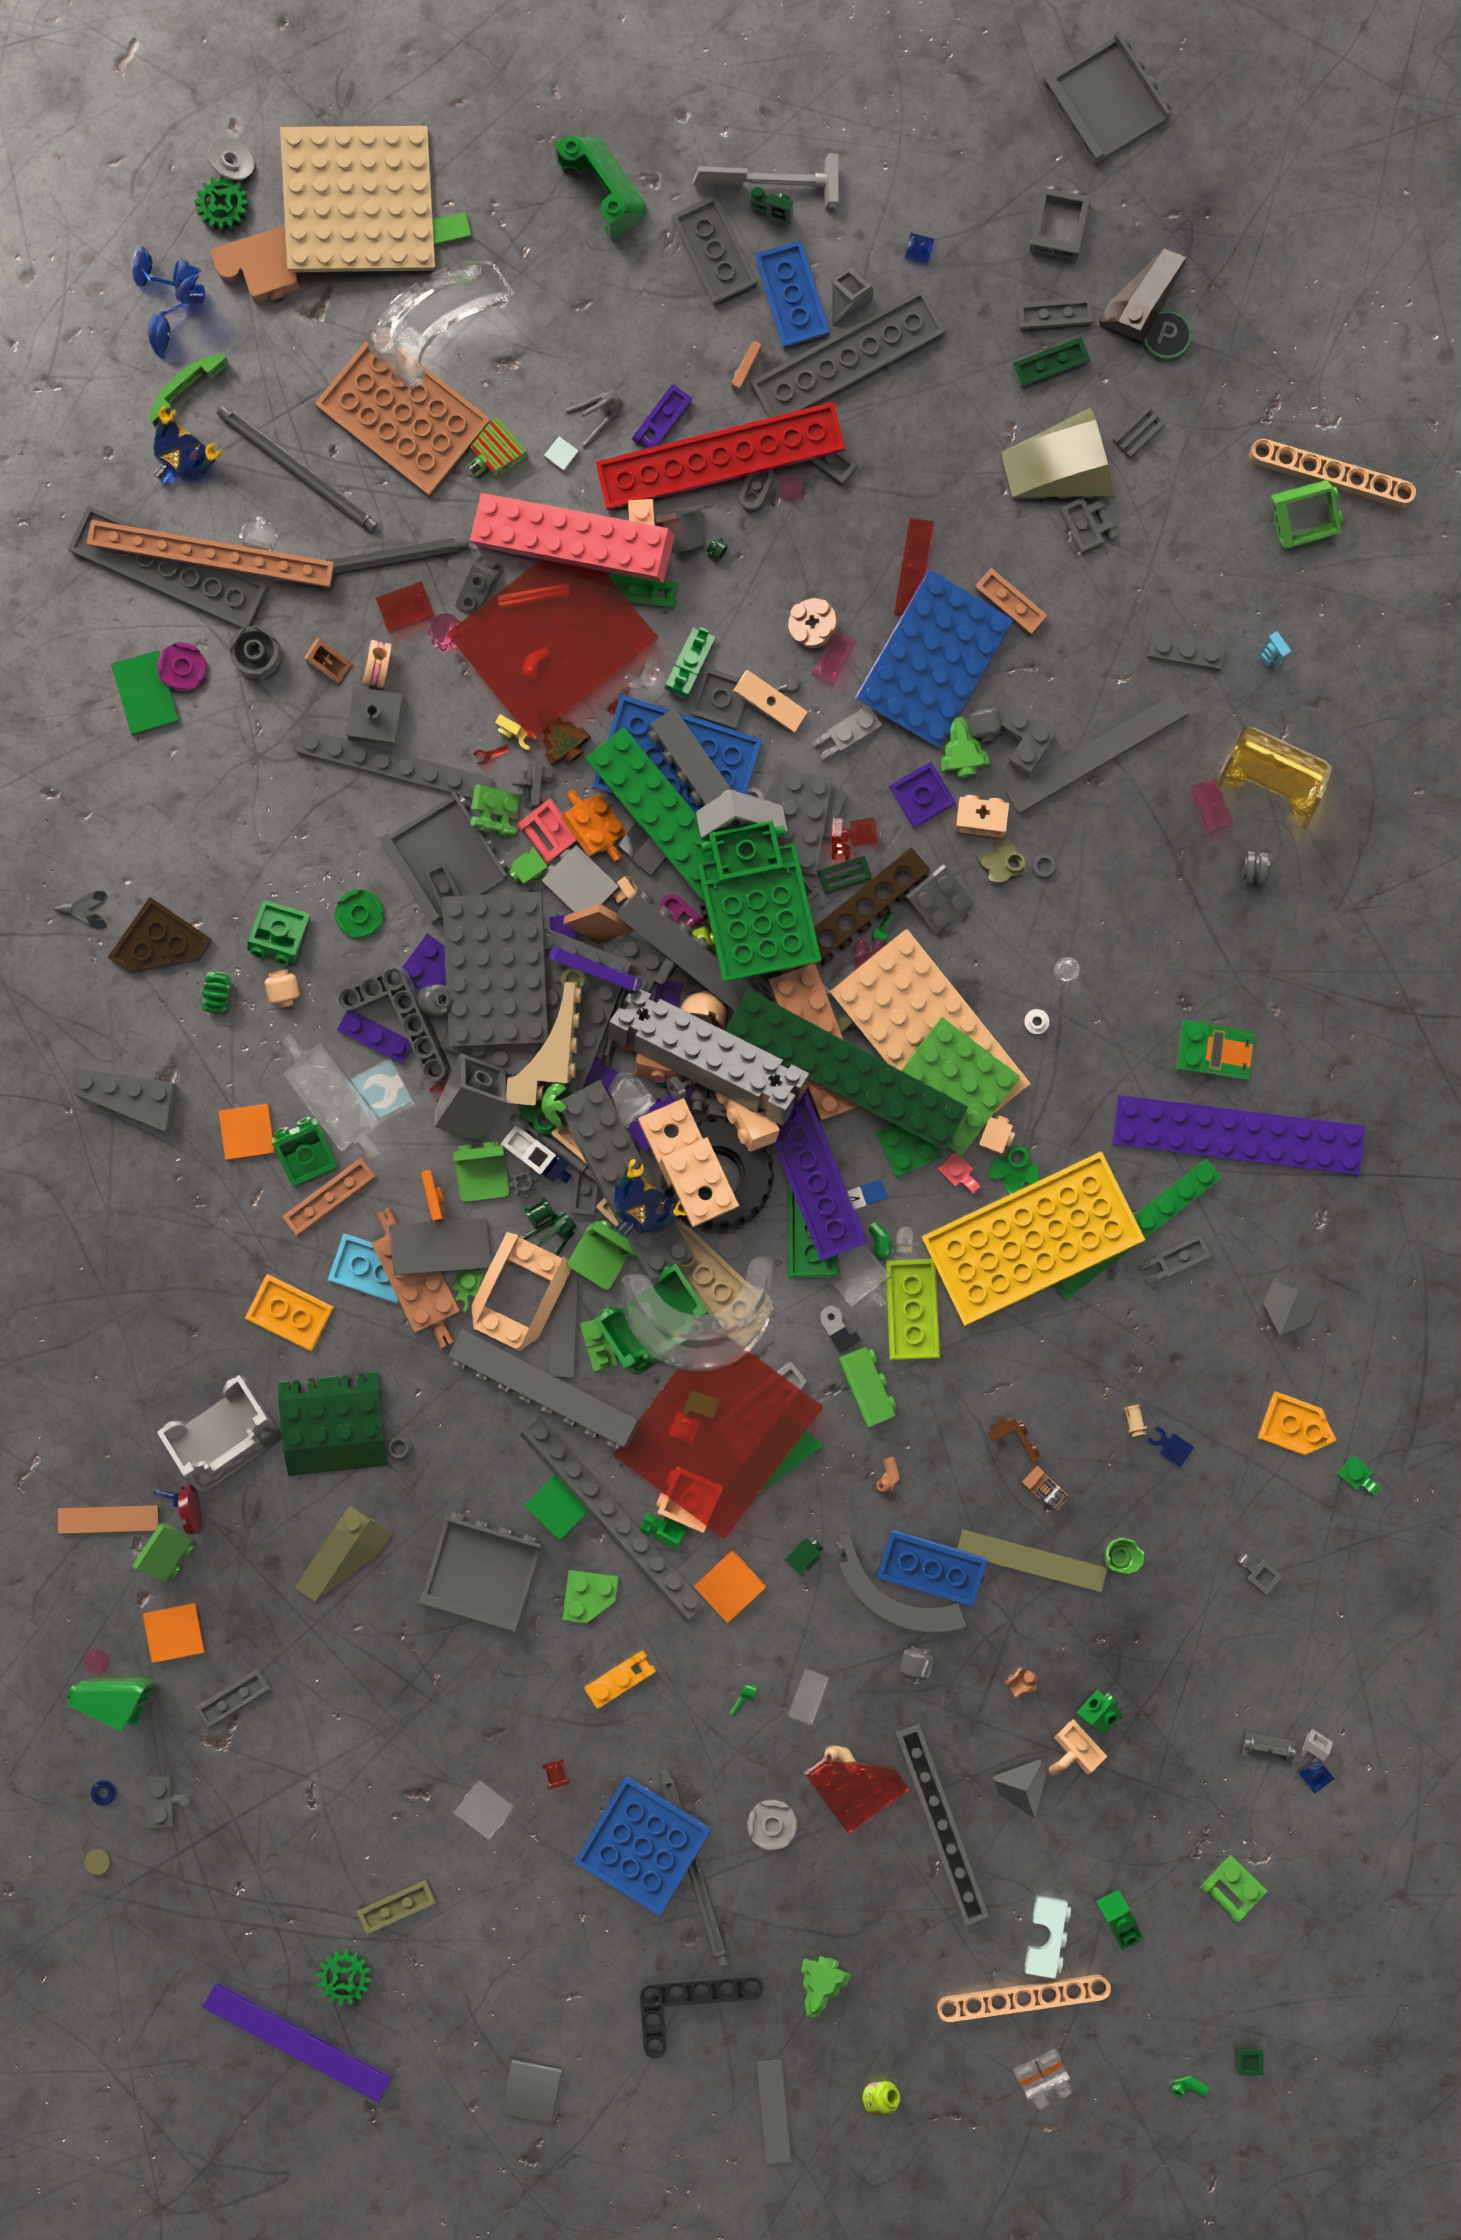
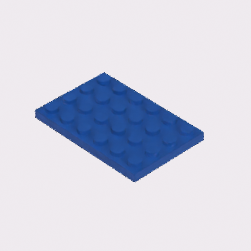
[855,569,1013,748]
[592,694,762,813]

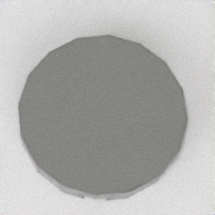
[747,1800,797,1851]

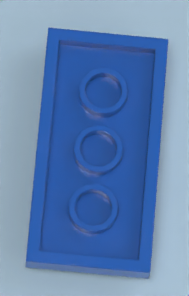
[754,240,830,348]
[877,1529,988,1607]

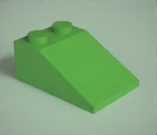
[132,1523,195,1582]

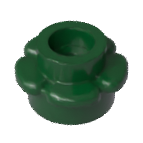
[706,538,728,562]

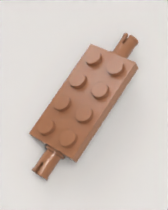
[371,1208,460,1349]

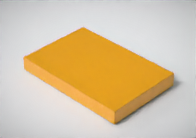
[245,1274,334,1352]

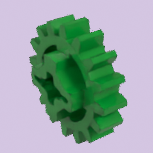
[195,176,249,231]
[316,1949,372,2005]

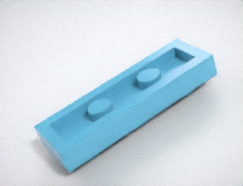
[1260,631,1291,670]

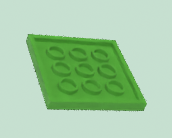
[901,1017,1021,1156]

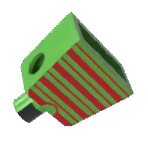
[467,416,528,477]

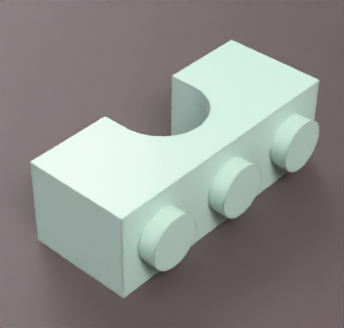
[1024,1895,1071,1978]

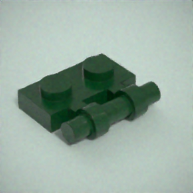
[750,187,793,224]

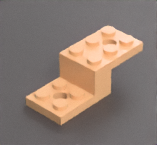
[638,1098,739,1228]

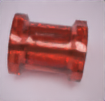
[542,1759,570,1789]

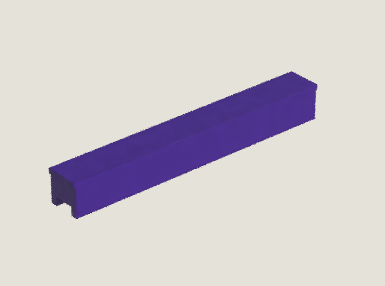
[201,1982,392,2103]

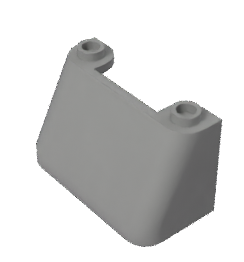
[157,1375,281,1491]

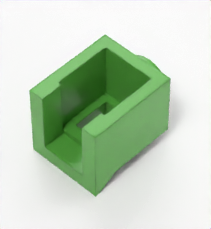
[509,847,548,887]

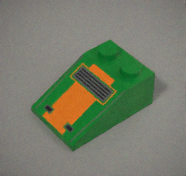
[1175,1020,1255,1081]

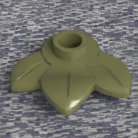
[978,837,1027,883]

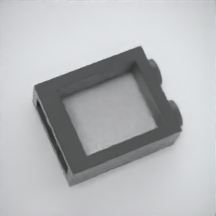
[1029,186,1090,260]

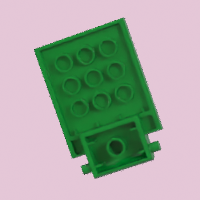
[697,820,821,983]

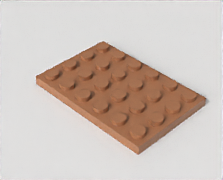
[314,329,491,496]

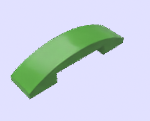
[149,353,229,427]

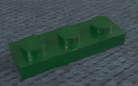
[1012,337,1090,388]

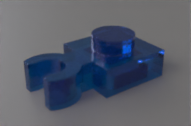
[1147,1427,1194,1468]

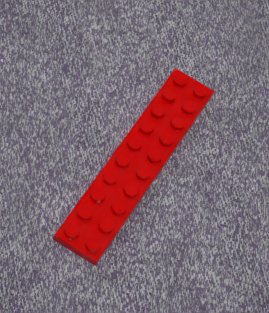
[595,402,846,511]

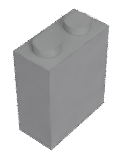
[542,845,619,913]

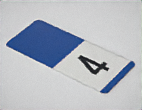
[848,1180,887,1209]

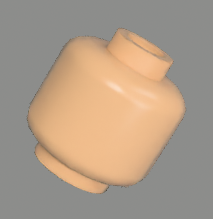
[264,970,300,1008]

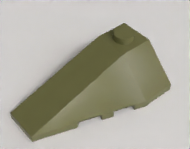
[295,1505,393,1602]

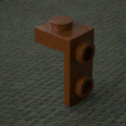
[988,1418,1040,1464]

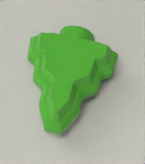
[941,717,990,778]
[801,1956,851,2019]

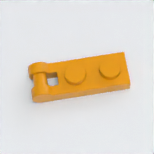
[584,1650,656,1709]

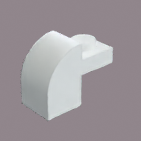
[501,1126,555,1175]

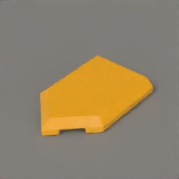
[1258,1391,1337,1456]

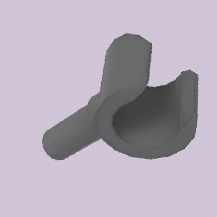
[774,676,800,692]

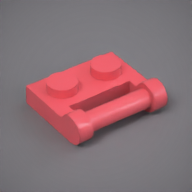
[517,799,577,865]

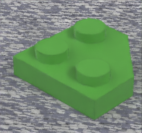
[562,1570,619,1623]

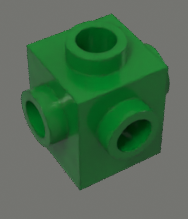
[1077,1690,1123,1736]

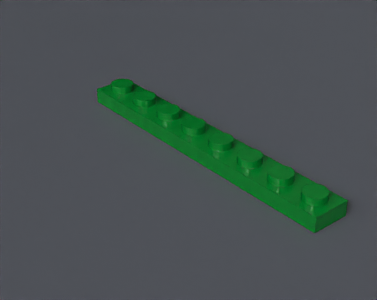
[1053,1158,1222,1301]

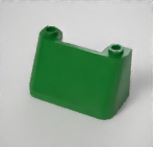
[554,136,647,240]
[594,1263,717,1375]
[67,1677,157,1732]

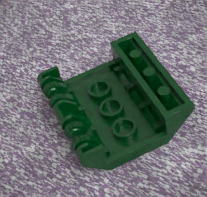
[278,1371,388,1476]

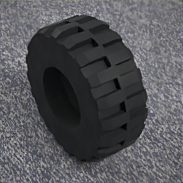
[660,1118,774,1233]

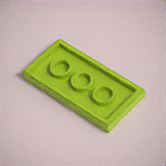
[885,1259,940,1360]

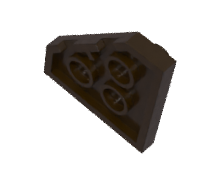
[107,897,212,972]

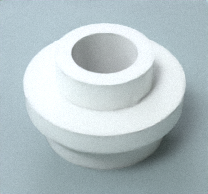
[1024,1009,1049,1034]

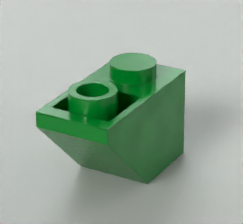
[1096,1890,1144,1951]

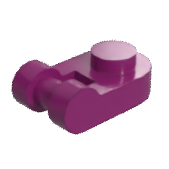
[659,894,704,928]

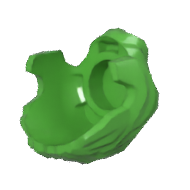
[541,1082,576,1128]

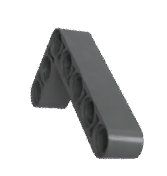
[338,966,450,1081]

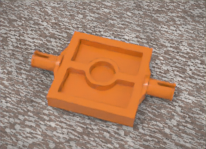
[561,788,627,862]

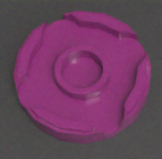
[157,642,206,692]

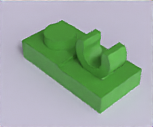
[580,1320,618,1372]

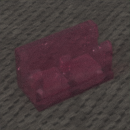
[1190,778,1234,835]

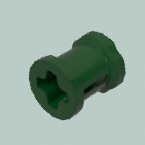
[523,1197,555,1228]

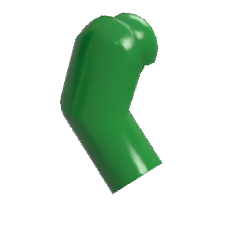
[868,1222,892,1260]
[1171,2076,1210,2098]

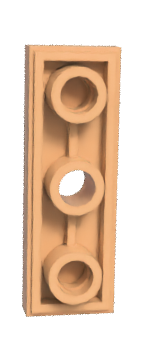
[733,670,807,733]

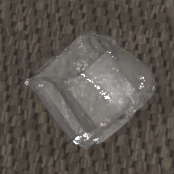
[607,1070,657,1144]

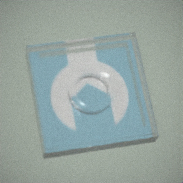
[346,1058,414,1124]

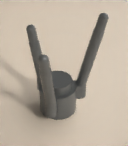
[566,390,623,448]

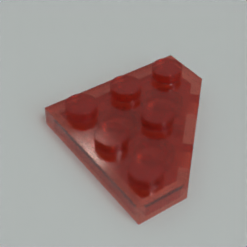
[804,1758,909,1833]

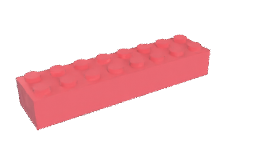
[470,493,675,583]

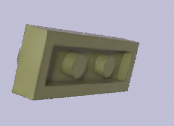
[356,1879,436,1934]

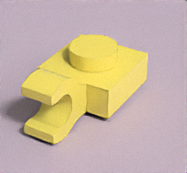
[495,714,537,751]

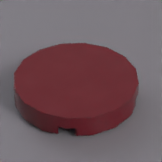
[178,1484,201,1535]

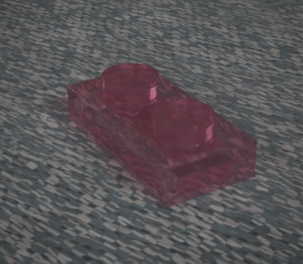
[812,631,856,686]

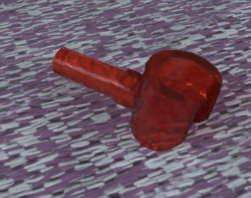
[473,745,509,765]

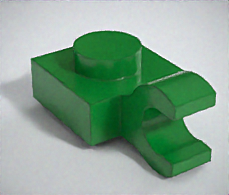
[1337,1455,1382,1497]
[639,1513,687,1550]

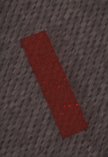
[894,518,934,616]

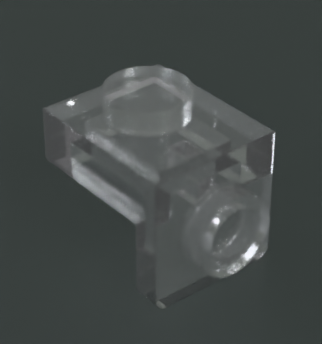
[624,656,661,692]

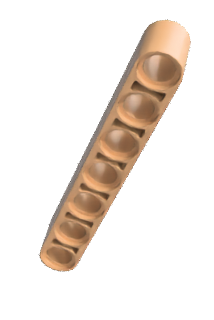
[1249,439,1416,508]
[937,1975,1111,2022]

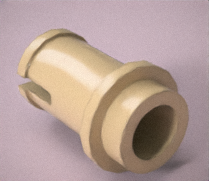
[1124,1404,1147,1437]

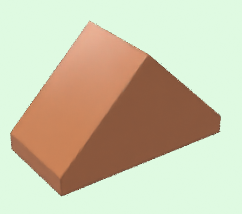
[304,638,352,684]

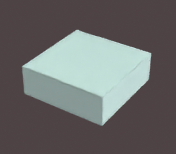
[544,436,579,472]

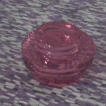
[777,474,802,499]
[83,1649,109,1674]

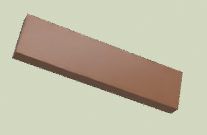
[282,1157,377,1237]
[58,1505,159,1534]

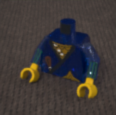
[153,405,224,484]
[614,1159,686,1238]

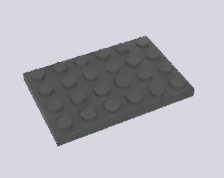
[442,892,549,1046]

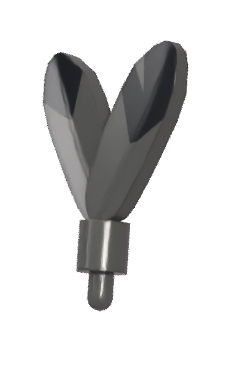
[54,891,106,928]

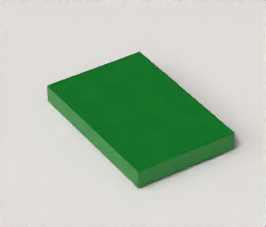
[111,650,179,735]

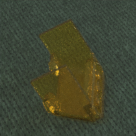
[1215,726,1332,830]

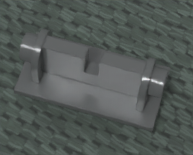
[1241,1731,1295,1766]

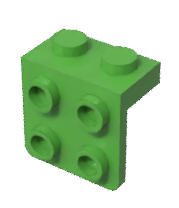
[453,1142,510,1202]
[567,1220,635,1290]

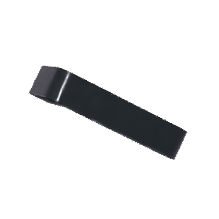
[640,1974,764,2059]

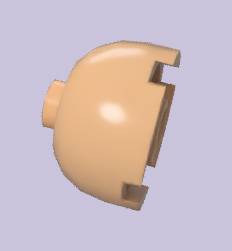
[680,991,728,1031]

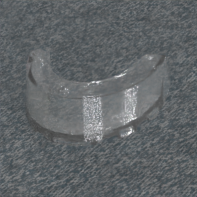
[367,260,514,388]
[620,1256,773,1371]

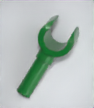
[871,911,894,946]
[730,1684,757,1716]

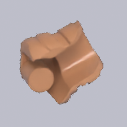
[1005,1667,1037,1700]

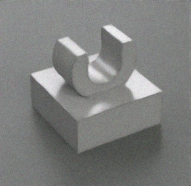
[1301,1729,1333,1764]

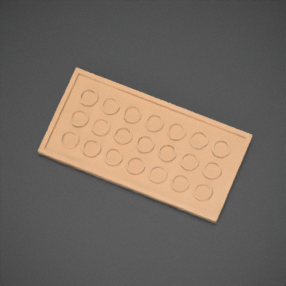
[829,929,1031,1114]

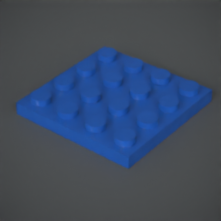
[574,1776,712,1916]

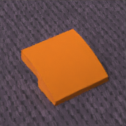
[693,1550,767,1623]
[142,1603,204,1663]

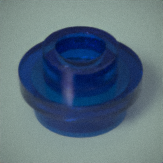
[91,1780,116,1806]

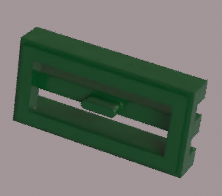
[817,856,872,895]

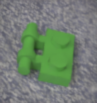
[470,784,521,837]

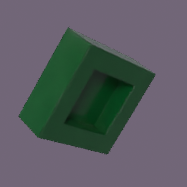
[1237,2049,1264,2076]

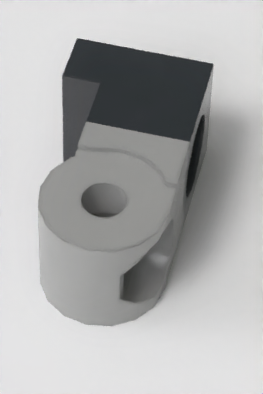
[820,1306,861,1354]

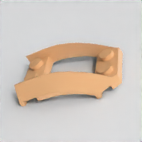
[471,1232,571,1352]

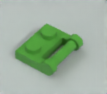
[1200,1855,1267,1924]

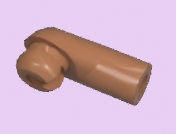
[876,1457,900,1493]

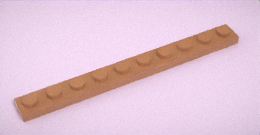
[87,520,335,588]

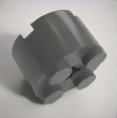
[229,625,281,680]

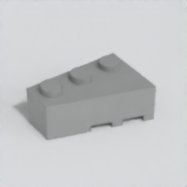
[696,790,788,838]

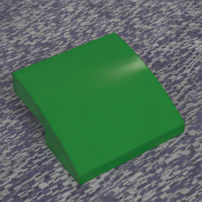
[524,1475,588,1540]

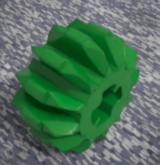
[201,971,231,1014]

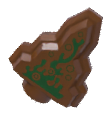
[537,707,591,766]

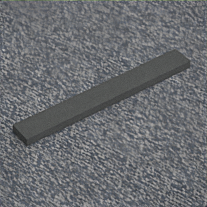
[1006,692,1188,814]

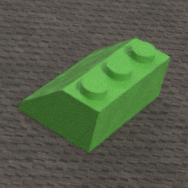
[838,1347,898,1428]

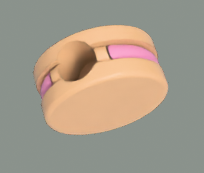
[363,640,392,689]

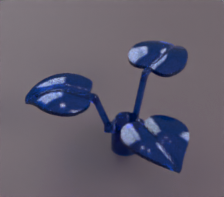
[132,245,205,359]

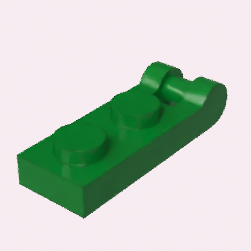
[607,574,678,609]

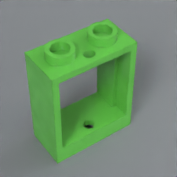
[1270,480,1344,549]

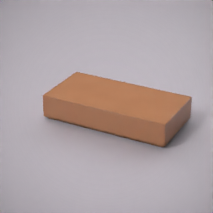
[732,341,761,393]

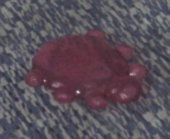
[428,613,463,651]

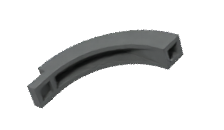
[837,1533,966,1632]

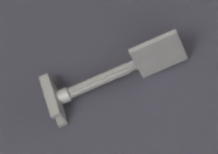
[693,153,838,209]

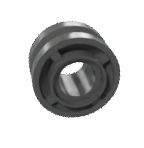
[1242,851,1270,887]

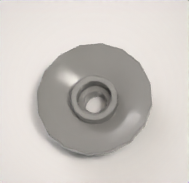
[207,138,254,180]

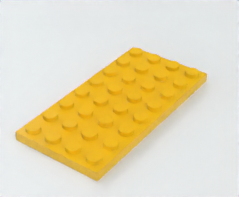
[922,1151,1145,1327]

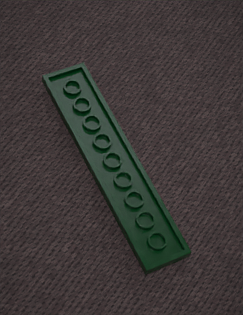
[725,989,968,1151]

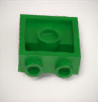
[247,900,310,966]
[271,1117,338,1187]

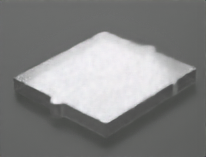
[454,1780,514,1840]

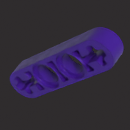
[548,946,643,992]

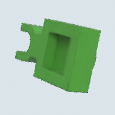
[452,1270,484,1312]

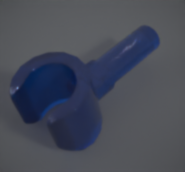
[153,1488,179,1507]

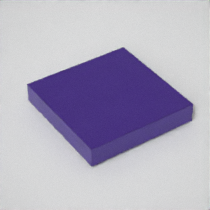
[889,761,956,829]

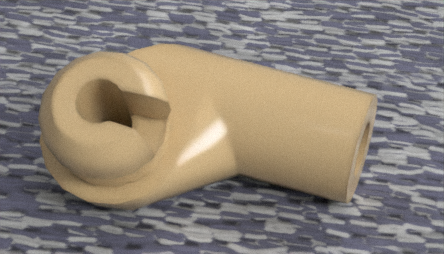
[824,1746,859,1774]

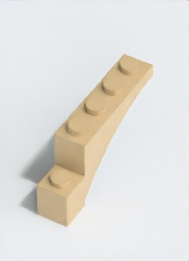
[506,981,582,1105]

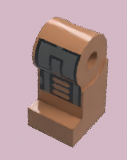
[1021,1466,1070,1513]

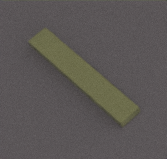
[957,1529,1108,1592]

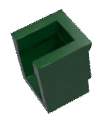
[784,1537,823,1577]

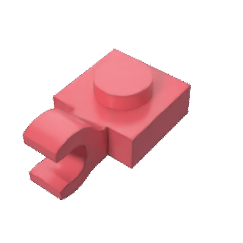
[938,1152,980,1194]

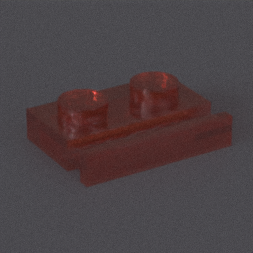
[376,581,435,633]

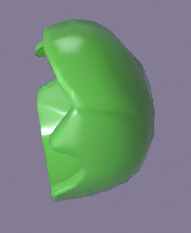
[1105,1538,1145,1576]

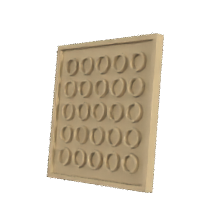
[280,126,435,272]

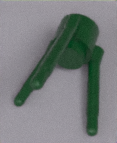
[520,1212,577,1256]

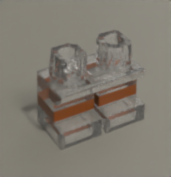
[1013,2048,1071,2110]

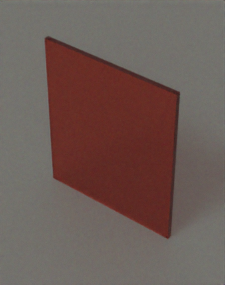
[446,559,659,739]
[613,1324,824,1540]

